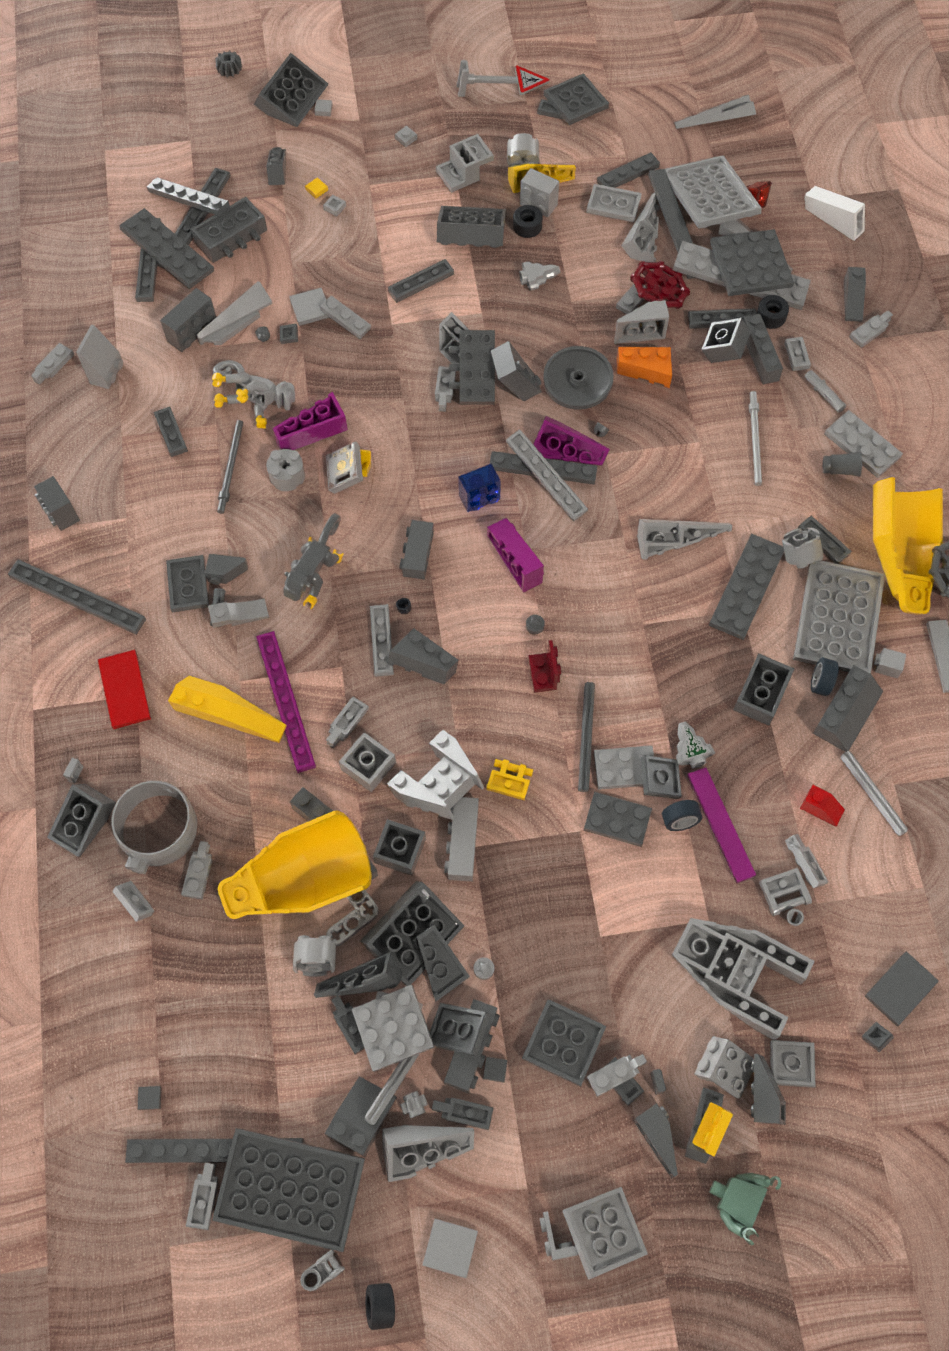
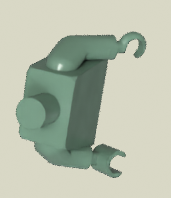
[709,1173,782,1246]

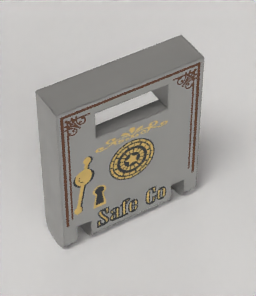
[326,441,363,494]

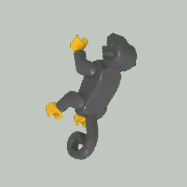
[283,513,344,609]

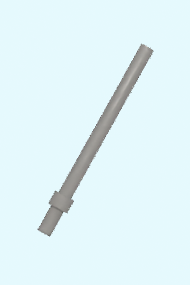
[748,391,762,486]

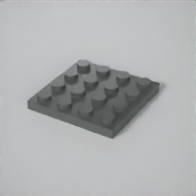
[710,229,794,296]

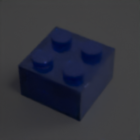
[458,463,501,512]

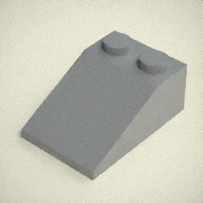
[614,300,669,344]
[76,325,123,389]

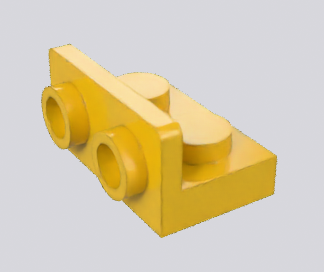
[692,1102,733,1157]

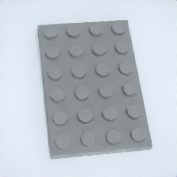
[665,156,762,229]
[793,560,885,674]

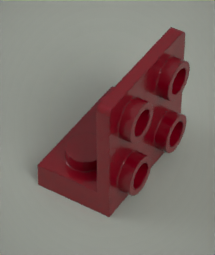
[528,640,561,693]

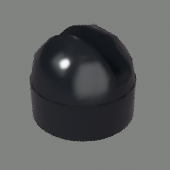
[396,598,412,614]

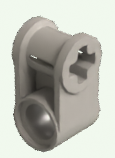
[301,1250,345,1292]

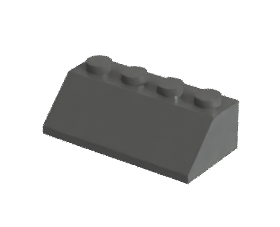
[813,665,883,752]

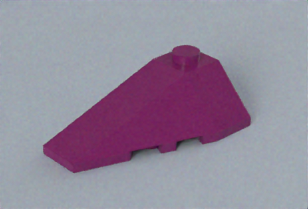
[533,416,610,465]

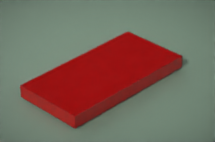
[98,649,151,730]

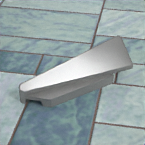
[197,281,272,345]

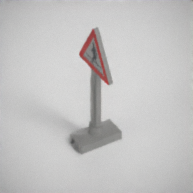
[456,60,550,97]

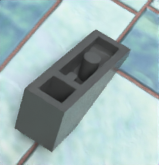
[844,267,866,322]
[633,1103,678,1179]

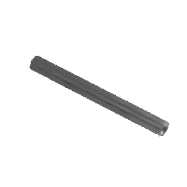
[578,682,595,792]

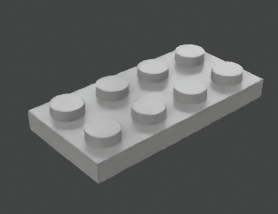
[824,410,903,478]

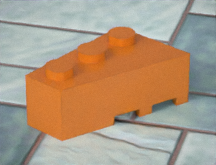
[617,347,672,388]

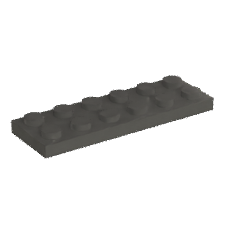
[119,208,214,289]
[709,533,784,640]

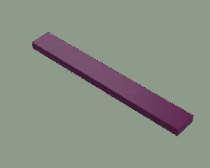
[256,631,316,773]

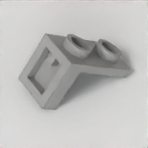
[540,1211,579,1261]

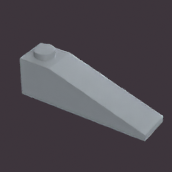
[382,1125,474,1182]

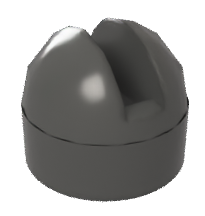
[255,326,270,342]
[594,422,609,437]

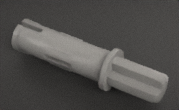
[805,370,847,413]

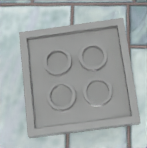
[352,985,434,1072]
[562,1187,648,1280]

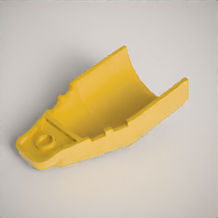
[873,477,943,615]
[218,810,372,919]

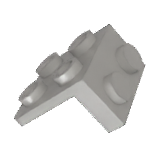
[694,1036,754,1098]

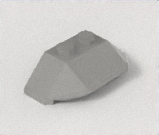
[439,312,469,372]

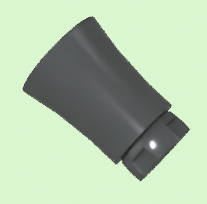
[822,451,862,477]

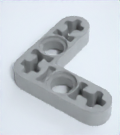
[326,890,379,946]

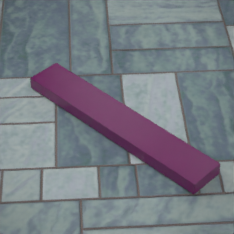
[687,767,756,883]

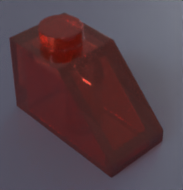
[747,181,772,208]

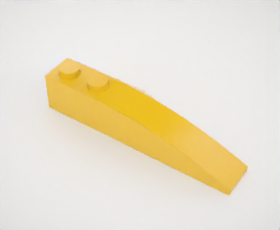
[168,676,287,743]

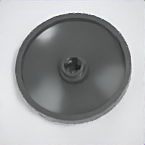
[543,346,614,410]

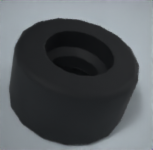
[513,205,543,238]
[757,295,789,329]
[365,1283,395,1330]

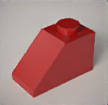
[800,784,845,827]

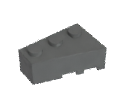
[491,341,541,401]

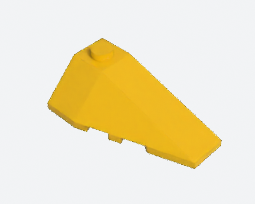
[508,164,576,193]

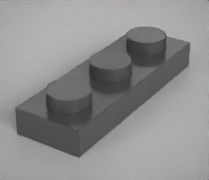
[154,407,188,457]
[797,515,852,564]

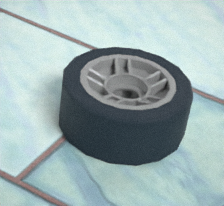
[811,657,839,696]
[662,800,703,831]

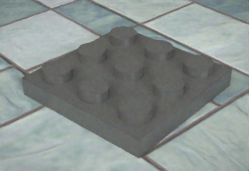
[544,73,609,125]
[522,999,606,1087]

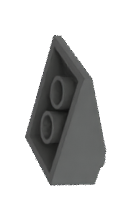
[47,783,116,857]
[325,1076,397,1157]

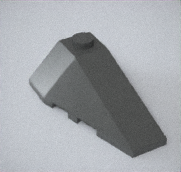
[314,952,402,998]

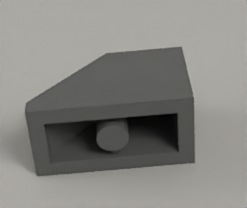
[205,554,248,585]

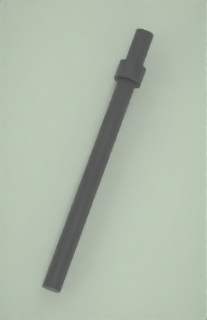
[217,420,244,514]

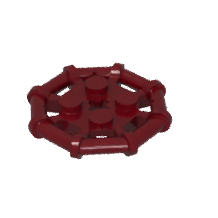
[630,261,690,309]

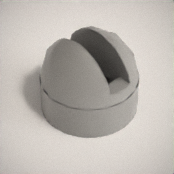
[786,909,804,926]

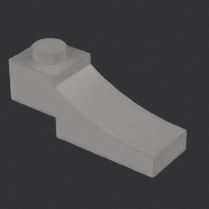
[208,598,269,628]

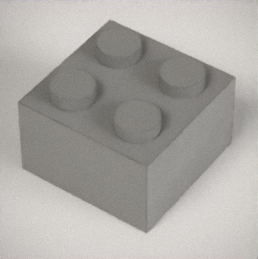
[520,168,559,217]
[339,732,396,792]

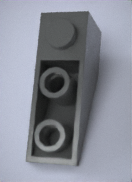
[266,147,286,185]
[751,1054,786,1125]

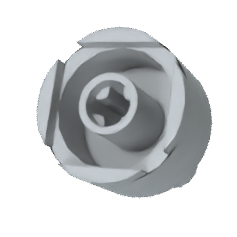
[507,133,539,167]
[266,449,305,491]
[782,528,823,568]
[293,935,336,977]

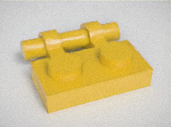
[486,759,534,801]

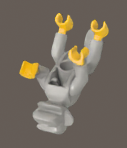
[212,360,295,429]

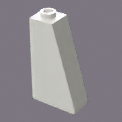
[804,186,865,241]

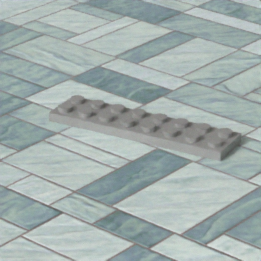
[673,241,811,310]

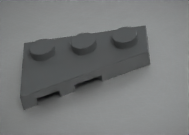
[416,924,470,1001]

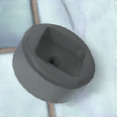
[526,615,545,634]

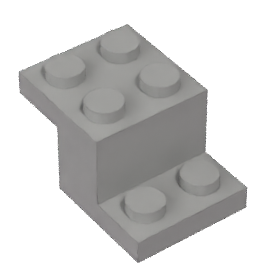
[436,134,494,193]

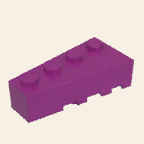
[273,392,348,450]
[487,518,544,593]

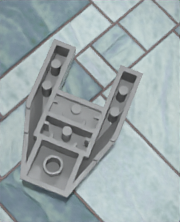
[672,918,815,1040]

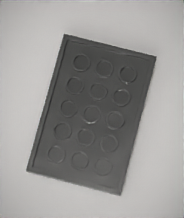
[212,1128,365,1252]

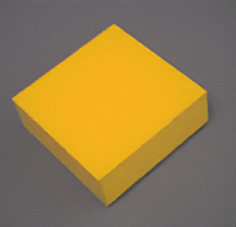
[305,177,328,199]

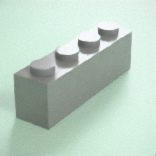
[444,797,479,882]

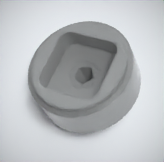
[474,958,494,980]

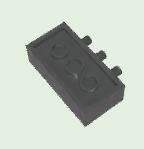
[191,197,267,263]
[449,330,495,405]

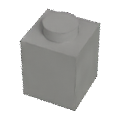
[874,648,906,679]

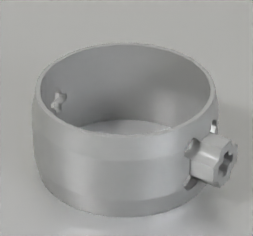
[112,781,197,874]

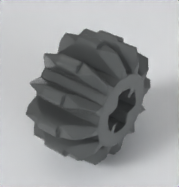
[215,50,242,78]

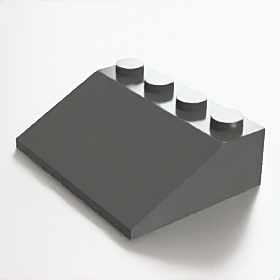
[254,53,329,127]
[437,206,506,248]
[360,881,464,986]

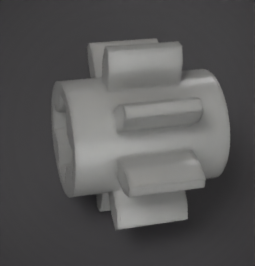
[400,1091,428,1118]

